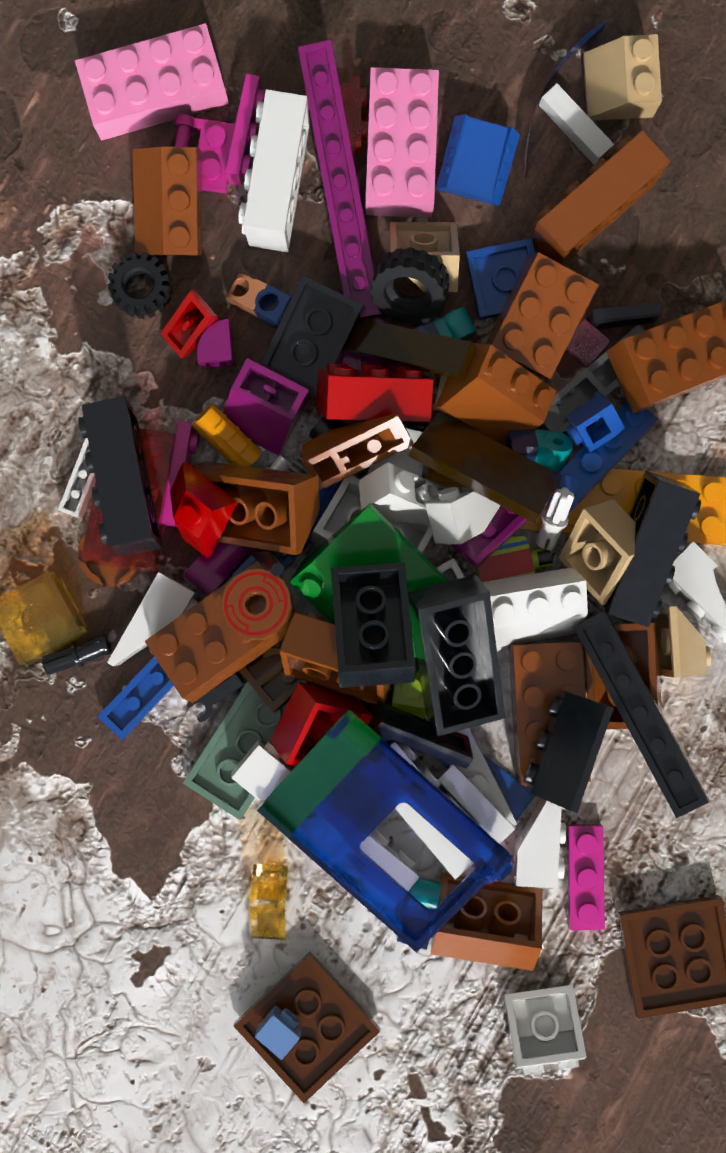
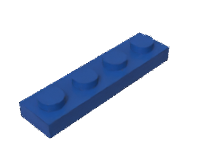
[549,402,659,515]

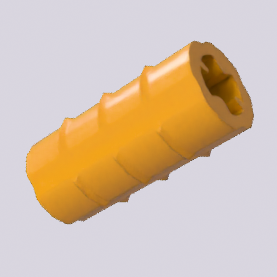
[191,403,262,467]

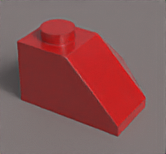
[170,462,237,559]

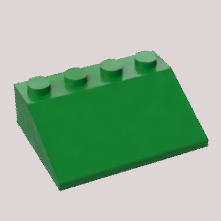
[289,503,449,658]

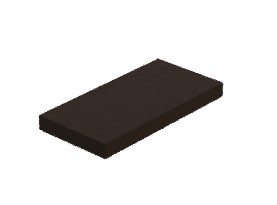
[408,411,562,523]

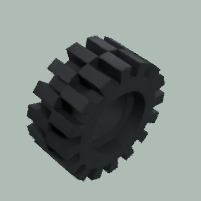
[108,252,173,319]

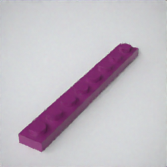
[298,40,382,319]

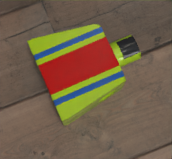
[474,536,553,582]

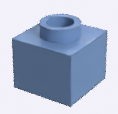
[255,1005,302,1060]

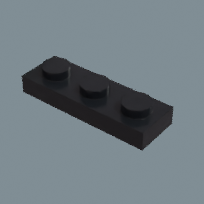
[371,700,474,769]

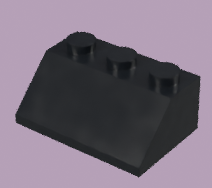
[523,690,614,813]

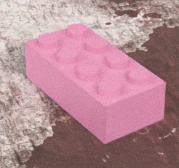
[75,23,229,141]
[365,67,439,218]

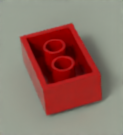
[316,363,434,422]

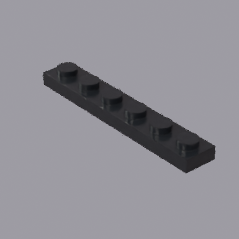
[573,611,710,818]

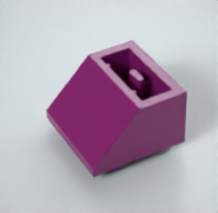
[223,358,310,456]

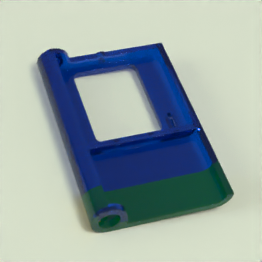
[257,709,514,953]

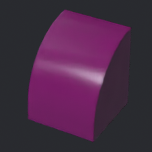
[197,319,235,369]

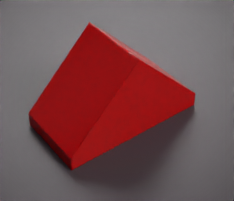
[160,289,219,359]

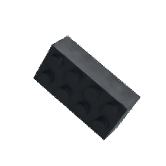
[78,396,163,557]
[603,471,701,627]
[408,575,506,736]

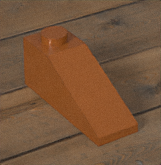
[302,413,414,491]

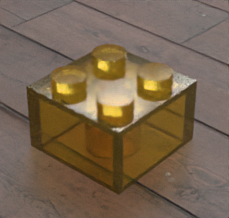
[0,571,90,665]

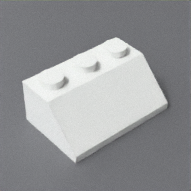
[482,568,588,647]

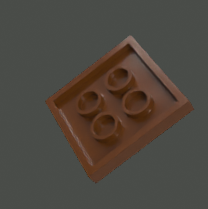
[618,895,726,1019]
[233,951,380,1103]

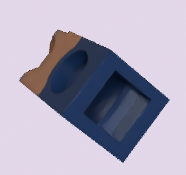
[226,273,291,330]

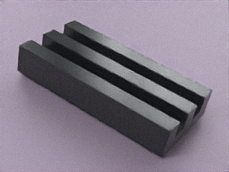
[587,302,662,330]

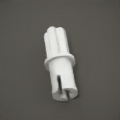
[535,487,574,550]

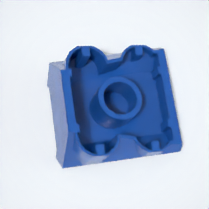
[436,114,520,206]

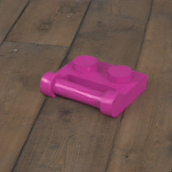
[175,114,235,194]

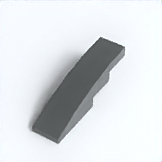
[544,324,644,433]

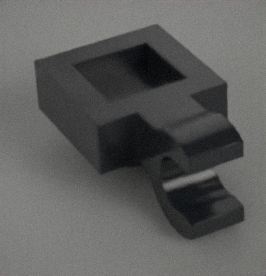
[187,671,243,722]

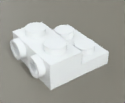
[504,985,587,1075]

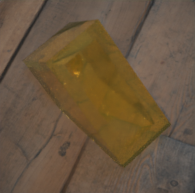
[250,863,288,940]

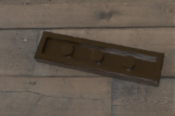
[346,318,477,380]

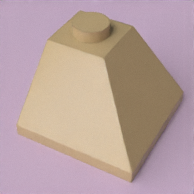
[390,222,460,292]
[654,606,711,678]

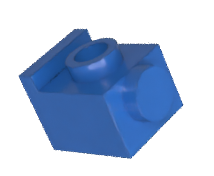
[565,391,626,453]

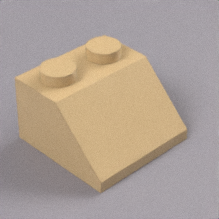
[583,34,662,121]
[558,499,636,605]

